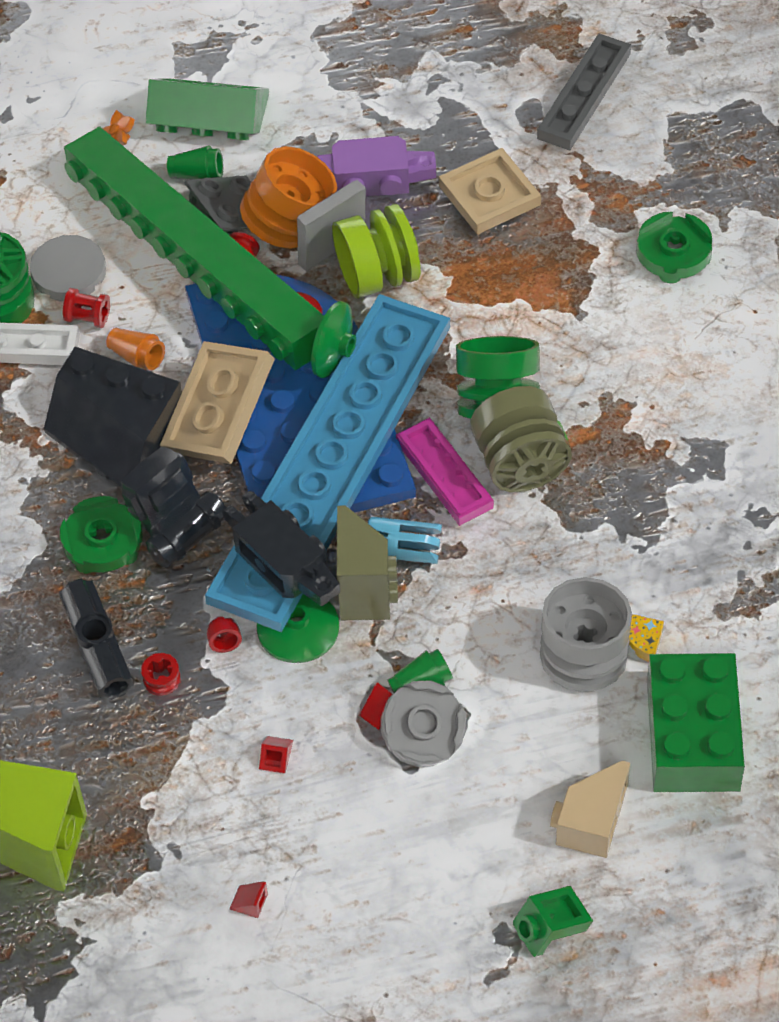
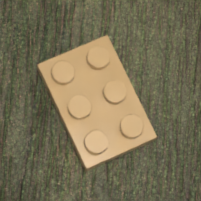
[160,341,275,464]

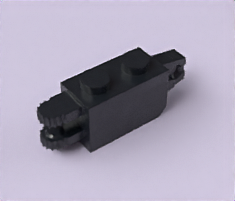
[222,490,340,606]

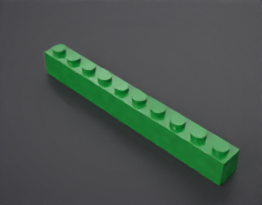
[64,126,324,371]

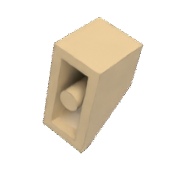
[550,761,630,858]

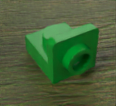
[513,886,593,957]

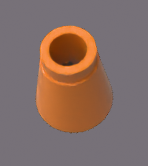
[106,327,165,370]

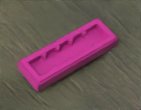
[396,417,494,526]

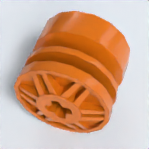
[240,146,338,249]

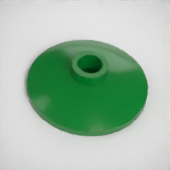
[311,301,356,378]
[256,594,339,663]

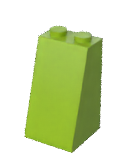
[0,760,87,892]

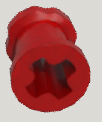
[62,288,110,328]

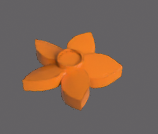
[102,110,135,145]

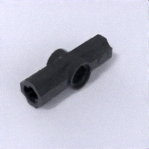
[59,578,134,700]

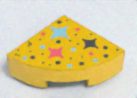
[629,614,664,662]

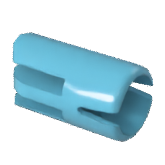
[368,517,442,564]

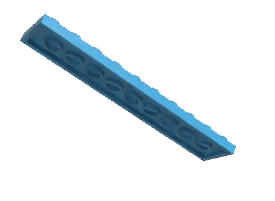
[205,294,450,632]

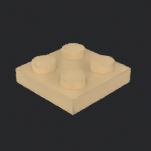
[439,148,541,235]

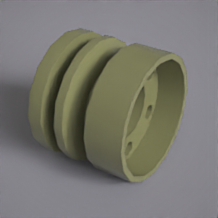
[470,386,572,492]

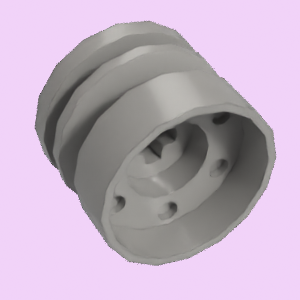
[540,577,632,692]

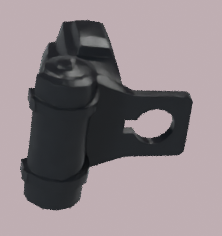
[121,447,226,568]

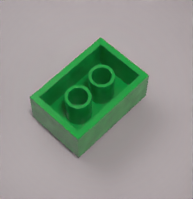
[647,653,745,792]

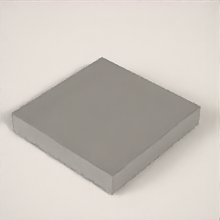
[297,180,366,271]

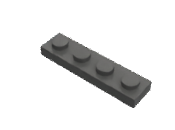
[537,33,631,151]

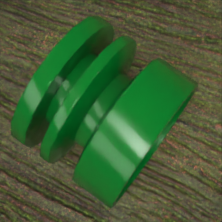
[0,232,34,323]
[456,336,540,419]

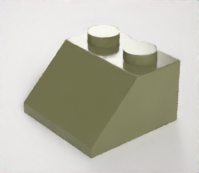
[337,505,398,621]

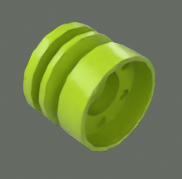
[332,203,421,299]

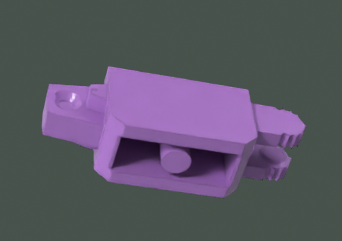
[317,136,436,197]

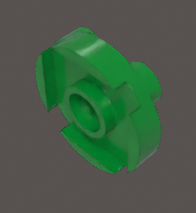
[636,212,712,284]
[60,496,143,574]

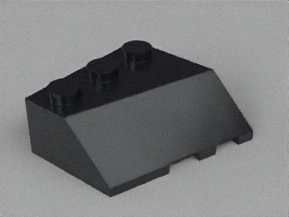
[44,346,182,492]

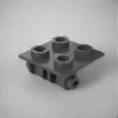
[184,175,251,235]

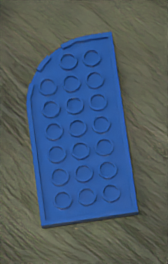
[185,275,416,513]

